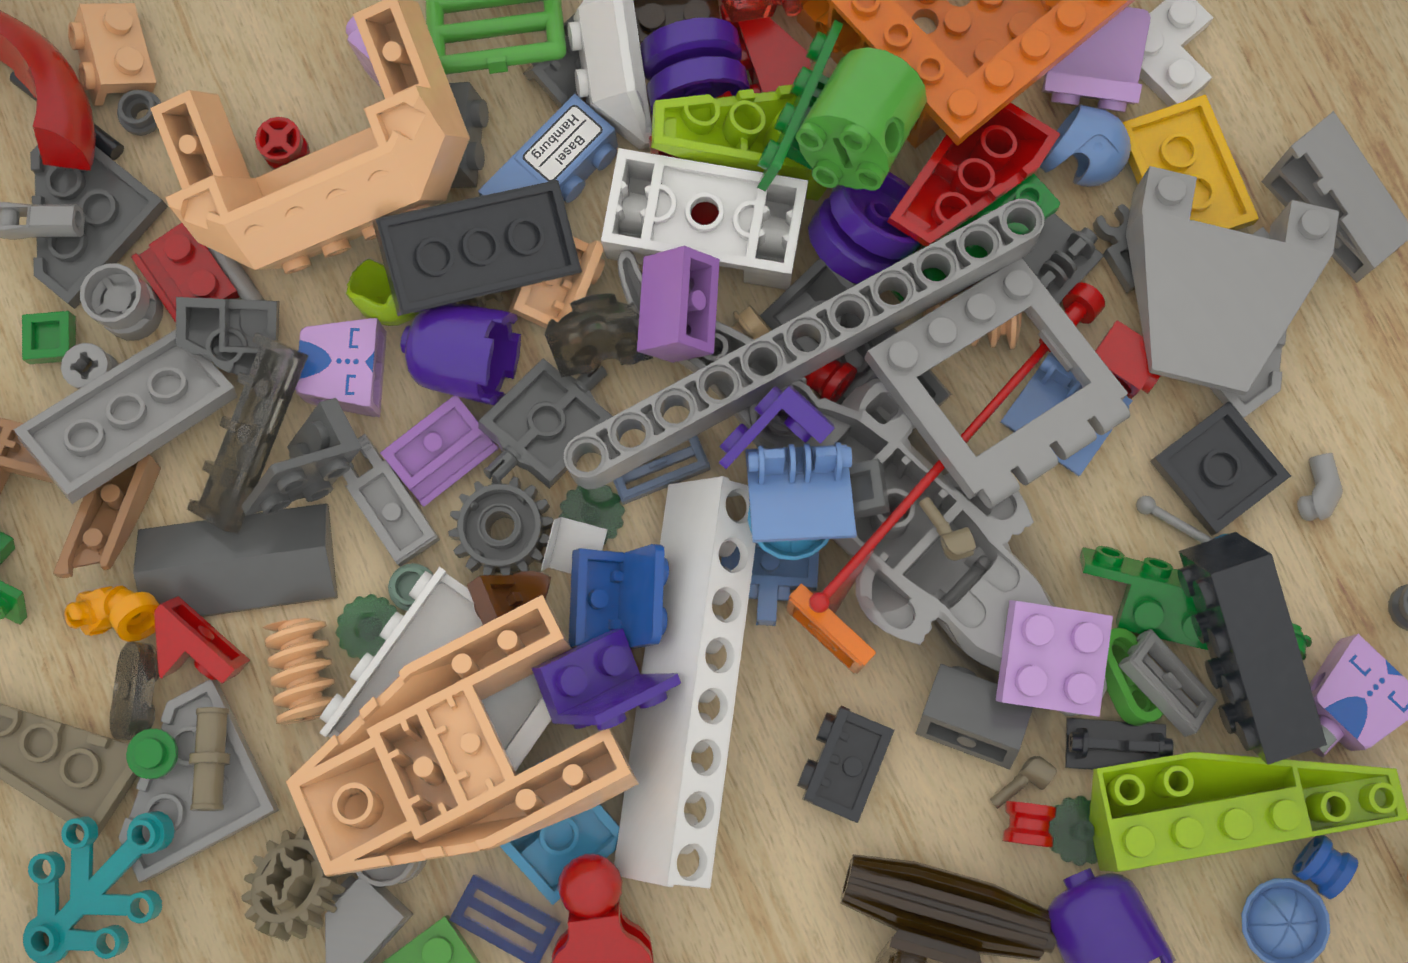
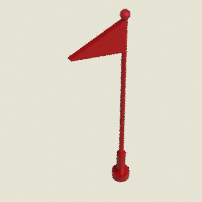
[809,282,1105,613]

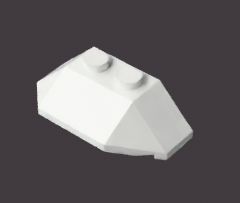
[568,0,652,149]

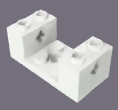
[601,148,808,290]

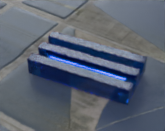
[449,874,562,963]

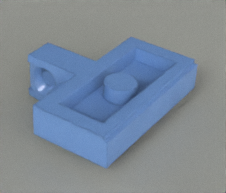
[721,542,819,626]

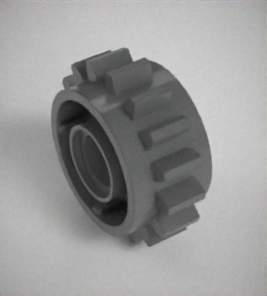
[448,476,554,575]

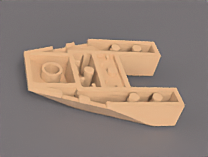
[286,595,639,877]

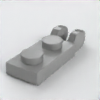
[343,434,440,567]

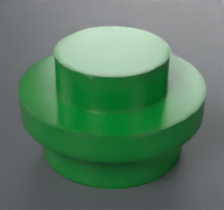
[126,729,178,779]

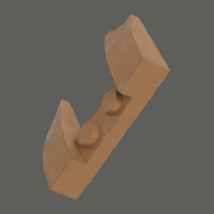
[0,418,161,578]

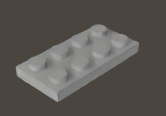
[14,330,237,504]

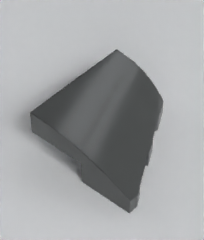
[176,297,280,392]

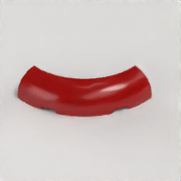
[0,10,96,171]

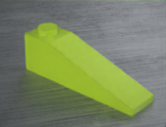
[651,84,827,201]

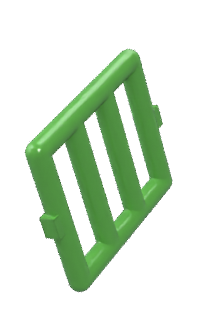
[425,0,567,75]

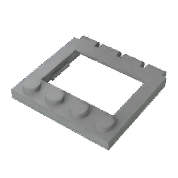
[864,258,1130,509]

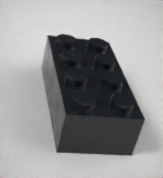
[1177,532,1327,765]

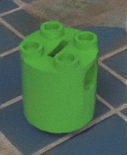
[796,47,927,191]

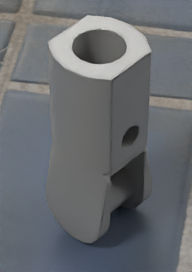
[0,202,85,240]

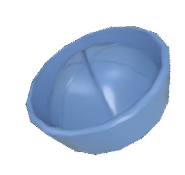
[1241,878,1330,963]

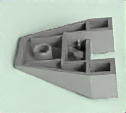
[1126,166,1339,395]

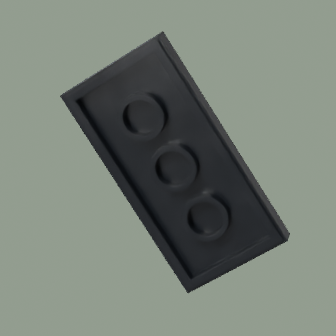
[372,180,582,316]

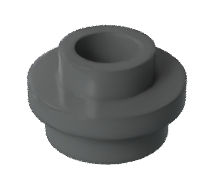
[117,90,162,135]

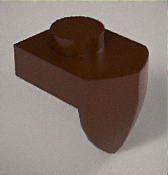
[467,571,551,625]

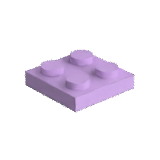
[996,600,1113,717]

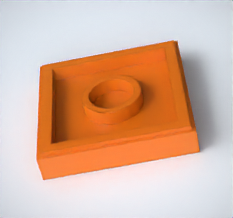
[786,583,876,674]

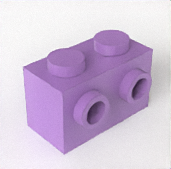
[637,245,720,363]

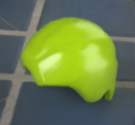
[346,259,420,326]

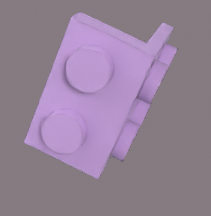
[1042,7,1151,112]

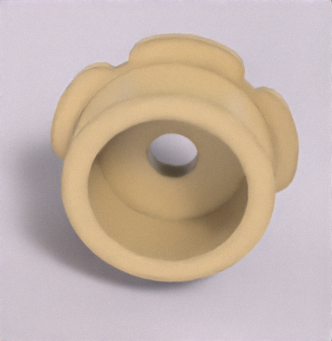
[731,305,771,340]

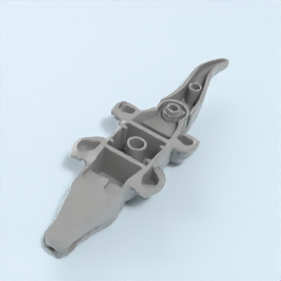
[618,250,1107,716]

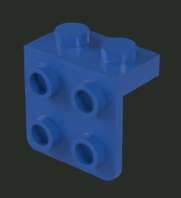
[568,544,669,649]

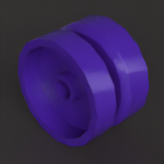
[640,18,750,116]
[808,172,922,284]

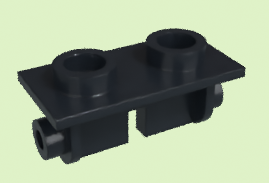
[1065,718,1174,770]

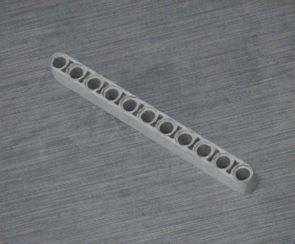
[563,199,1044,489]

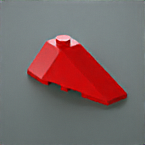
[887,102,1060,247]

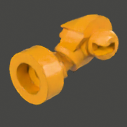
[64,585,159,642]

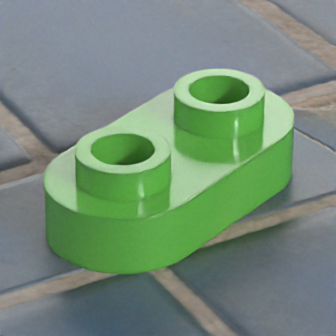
[1105,628,1163,726]

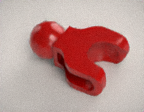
[551,853,654,963]

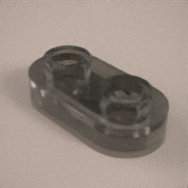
[109,641,159,740]

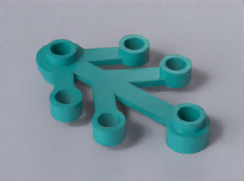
[23,811,175,963]

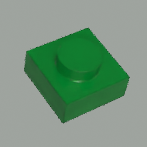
[22,311,76,365]

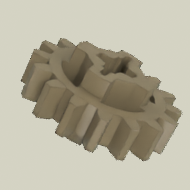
[241,827,345,942]

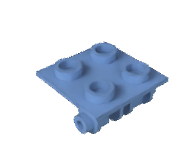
[1000,352,1133,476]
[745,442,857,543]

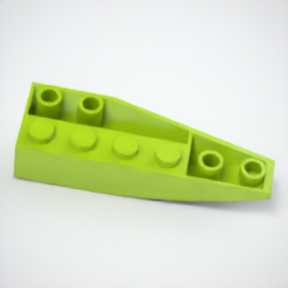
[1089,752,1408,872]

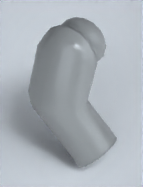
[1297,453,1343,521]

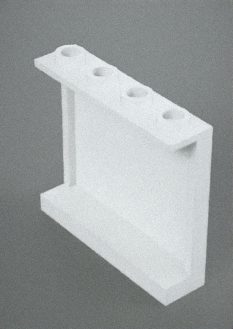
[320,567,551,771]

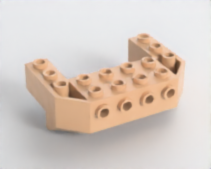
[150,0,470,274]

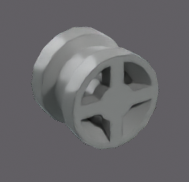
[61,343,119,390]

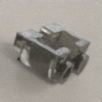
[545,293,654,378]

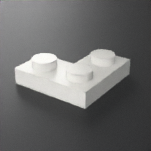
[1139,0,1214,107]

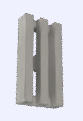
[1118,629,1217,737]

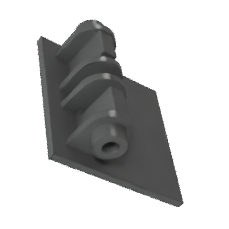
[990,213,1104,305]

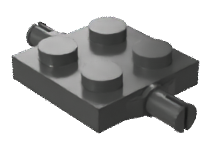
[478,358,613,489]

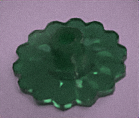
[559,485,625,546]
[335,594,397,660]
[1049,796,1097,866]

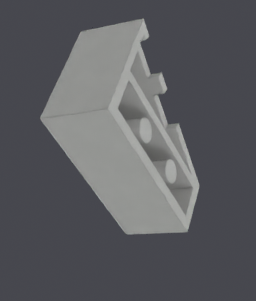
[1261,111,1408,283]

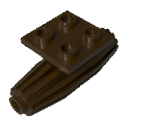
[840,854,1056,963]

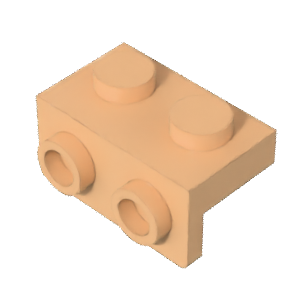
[68,3,156,106]
[508,237,605,334]

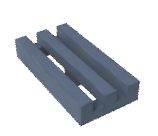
[613,435,711,505]

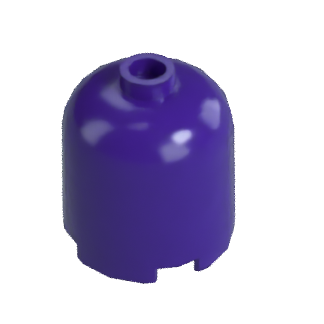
[400,303,521,405]
[1048,868,1176,963]

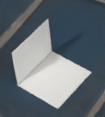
[541,517,608,574]

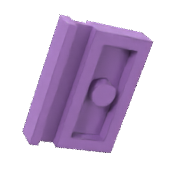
[380,396,499,507]

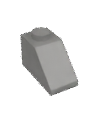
[325,875,413,963]

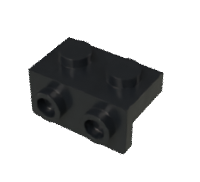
[797,705,894,823]

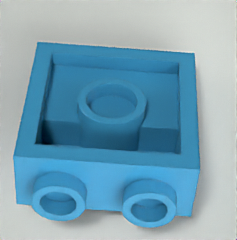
[500,759,619,905]

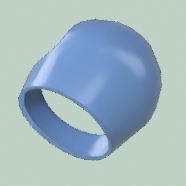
[1040,104,1131,187]

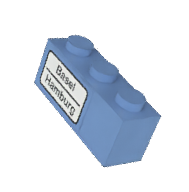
[478,94,618,203]

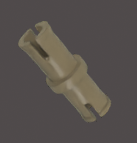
[189,707,230,811]

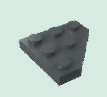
[30,145,168,309]

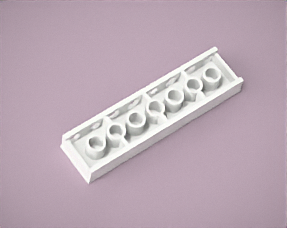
[614,476,756,889]

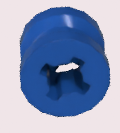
[1292,835,1359,899]

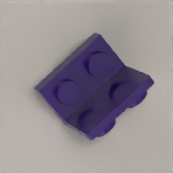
[718,385,835,469]
[531,628,681,730]

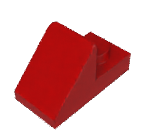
[154,596,250,684]

